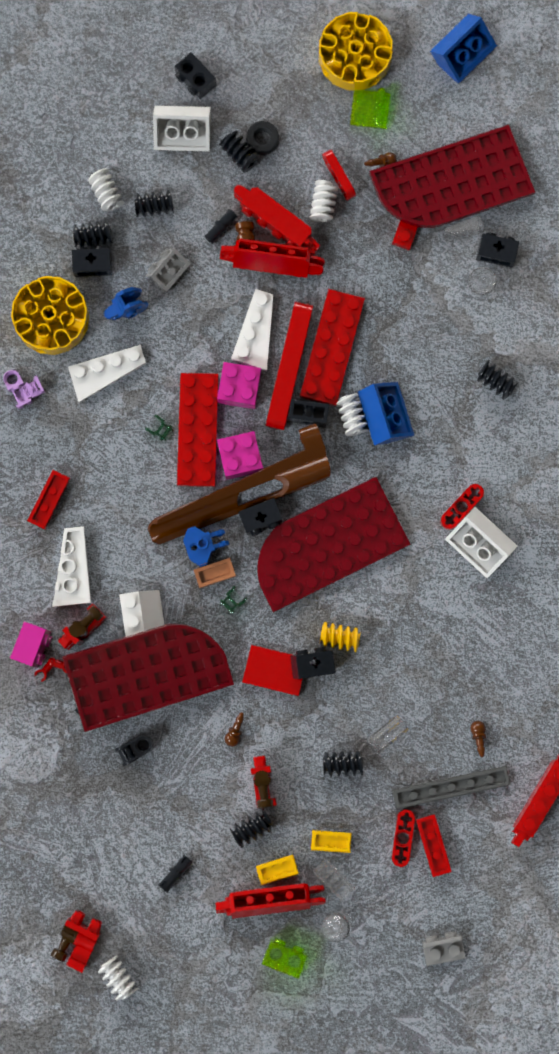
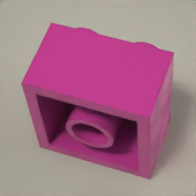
[217,362,261,409]
[217,431,263,480]
[10,621,52,668]

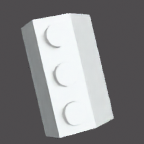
[153,106,211,151]
[445,507,517,578]
[119,590,165,637]

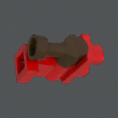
[58,604,108,650]
[251,756,277,808]
[50,910,102,973]

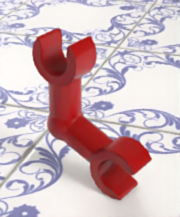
[34,658,67,682]

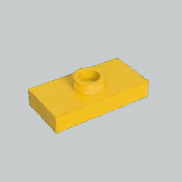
[311,830,352,853]
[256,854,299,885]

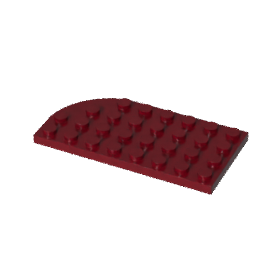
[369,125,535,228]
[257,477,411,613]
[62,624,234,732]

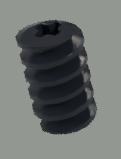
[219,130,258,173]
[134,190,174,218]
[73,220,113,248]
[477,360,519,400]
[323,751,363,777]
[229,808,273,848]

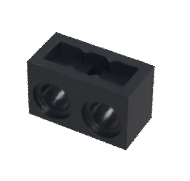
[175,52,217,99]

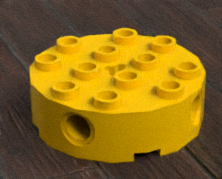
[319,12,393,91]
[11,276,89,355]

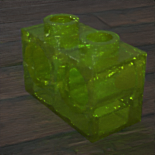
[262,938,307,979]

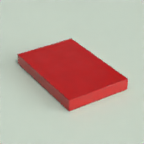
[242,645,302,696]

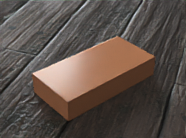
[194,558,236,588]

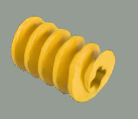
[319,622,361,653]

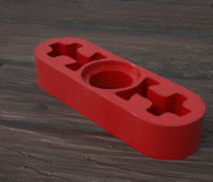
[322,150,356,201]
[440,484,484,530]
[391,809,415,867]

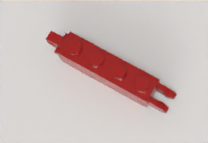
[233,185,320,256]
[220,239,325,278]
[511,754,559,847]
[215,883,326,919]

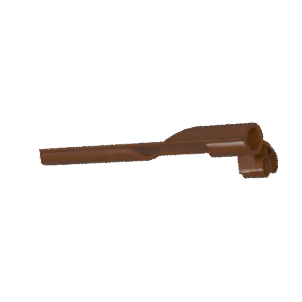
[148,423,331,545]

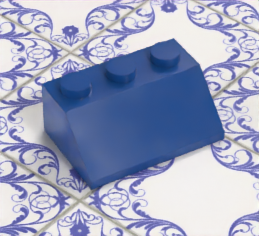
[430,14,497,83]
[358,382,414,446]

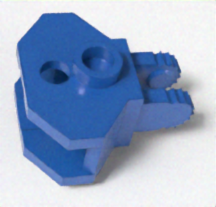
[104,287,149,320]
[183,526,229,567]

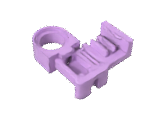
[3,370,45,409]

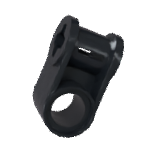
[115,736,154,767]

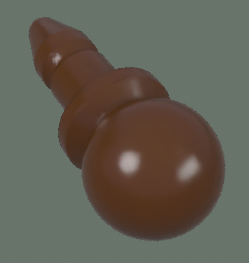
[364,152,397,167]
[224,712,244,747]
[470,721,486,757]

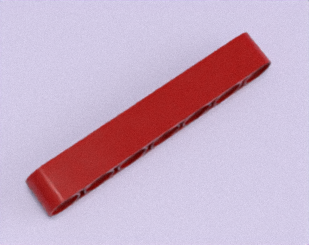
[266,302,313,430]

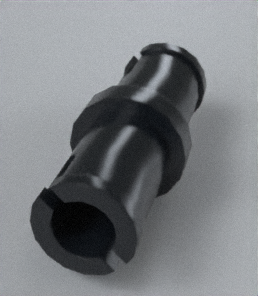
[204,209,238,244]
[158,855,193,893]

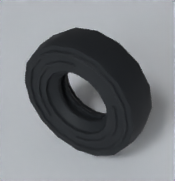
[246,121,279,155]

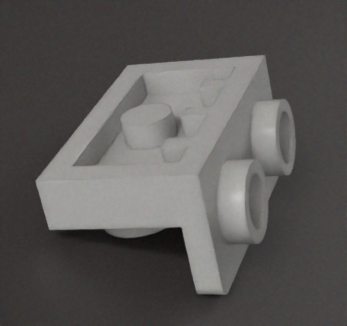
[146,248,191,292]
[422,931,466,966]

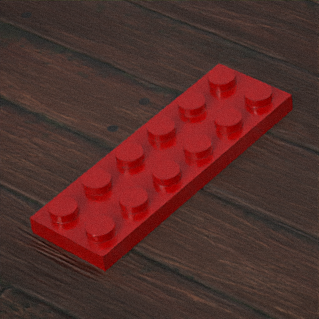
[300,289,365,407]
[177,373,219,487]

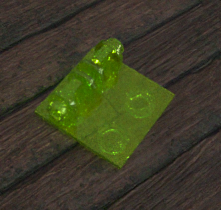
[350,88,391,129]

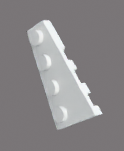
[231,289,273,372]
[68,345,146,404]
[52,526,91,607]

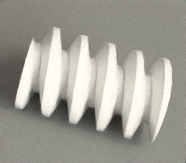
[88,168,124,211]
[309,180,338,222]
[336,393,368,436]
[98,955,139,1001]

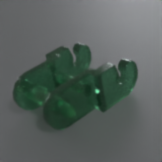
[145,414,174,441]
[219,586,248,614]

